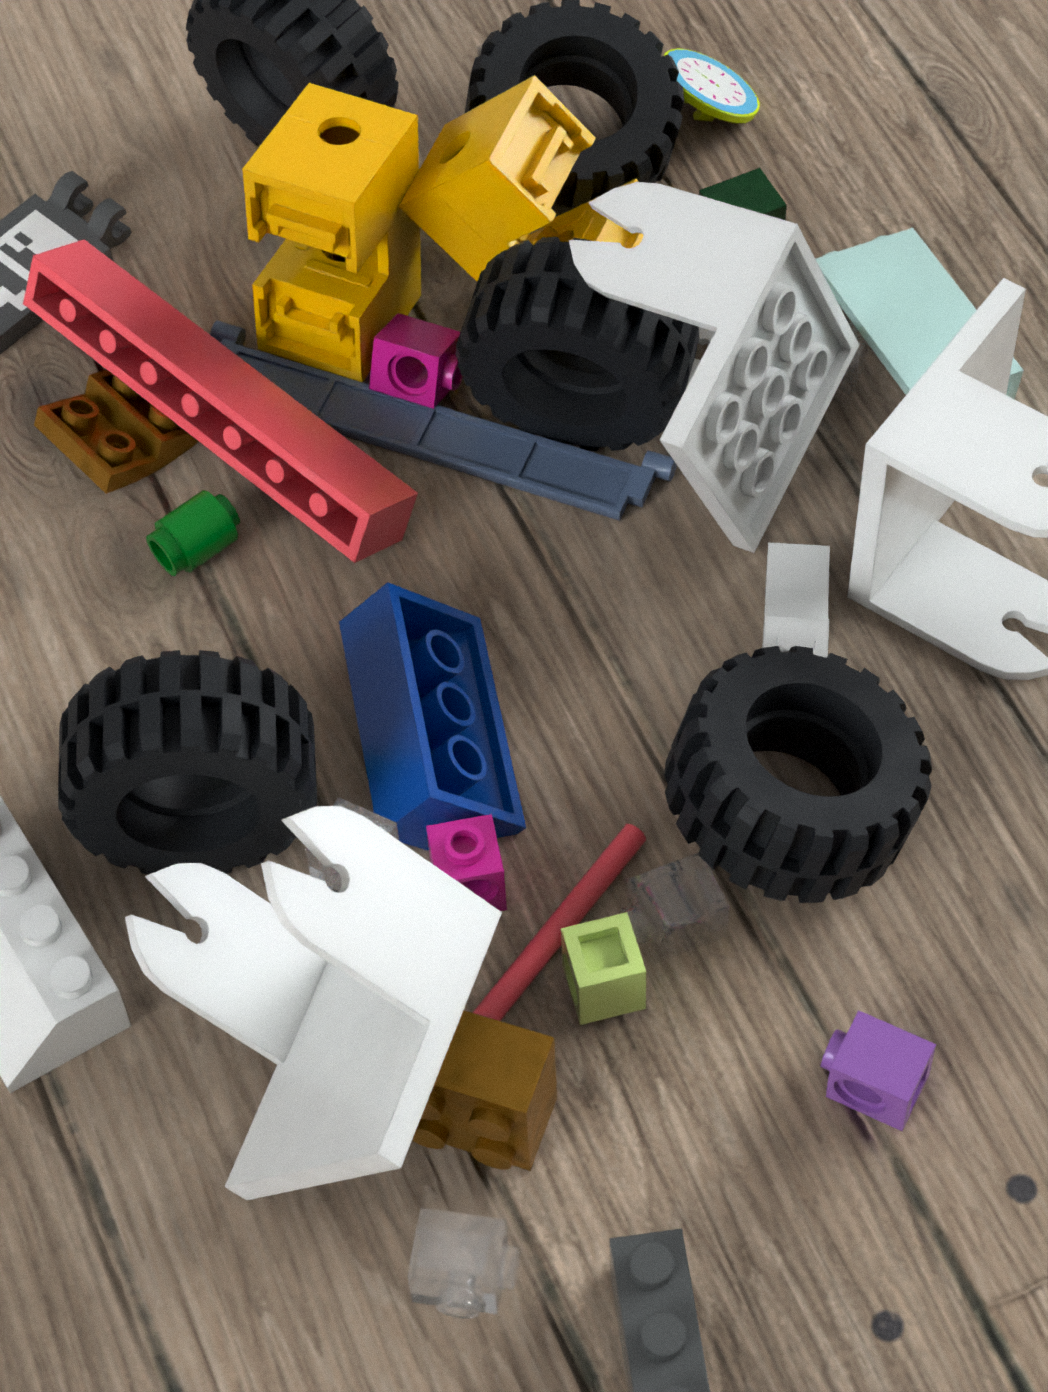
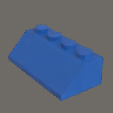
[339,582,526,850]

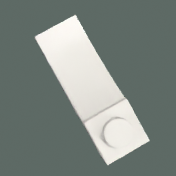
[762,542,830,658]

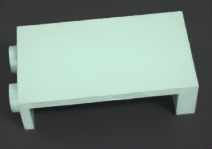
[816,228,1024,399]

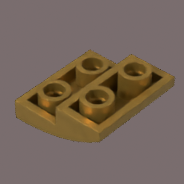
[34,370,199,494]

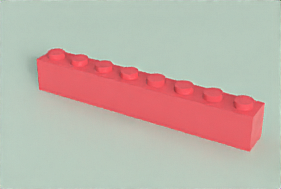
[23,239,418,563]

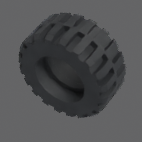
[186,0,399,145]
[464,0,684,218]
[456,237,699,451]
[664,646,932,903]
[58,650,317,875]

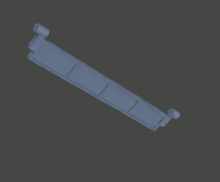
[210,321,677,521]

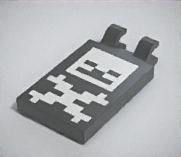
[0,171,131,354]

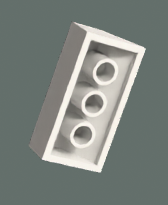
[0,796,131,1093]

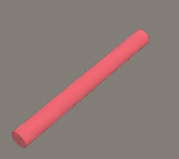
[472,824,646,1021]

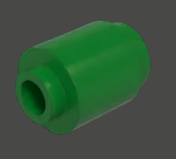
[146,490,240,576]

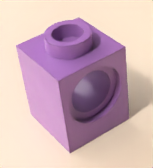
[821,1010,936,1131]

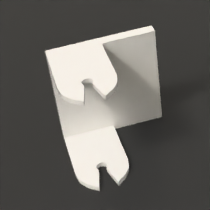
[569,182,859,553]
[847,278,1048,680]
[125,806,502,1200]

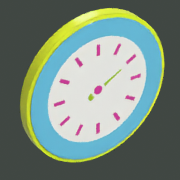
[663,49,760,123]

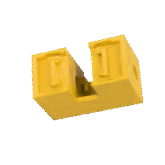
[399,75,643,281]
[242,83,421,382]

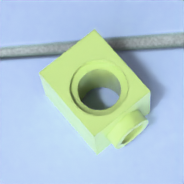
[561,912,646,1025]

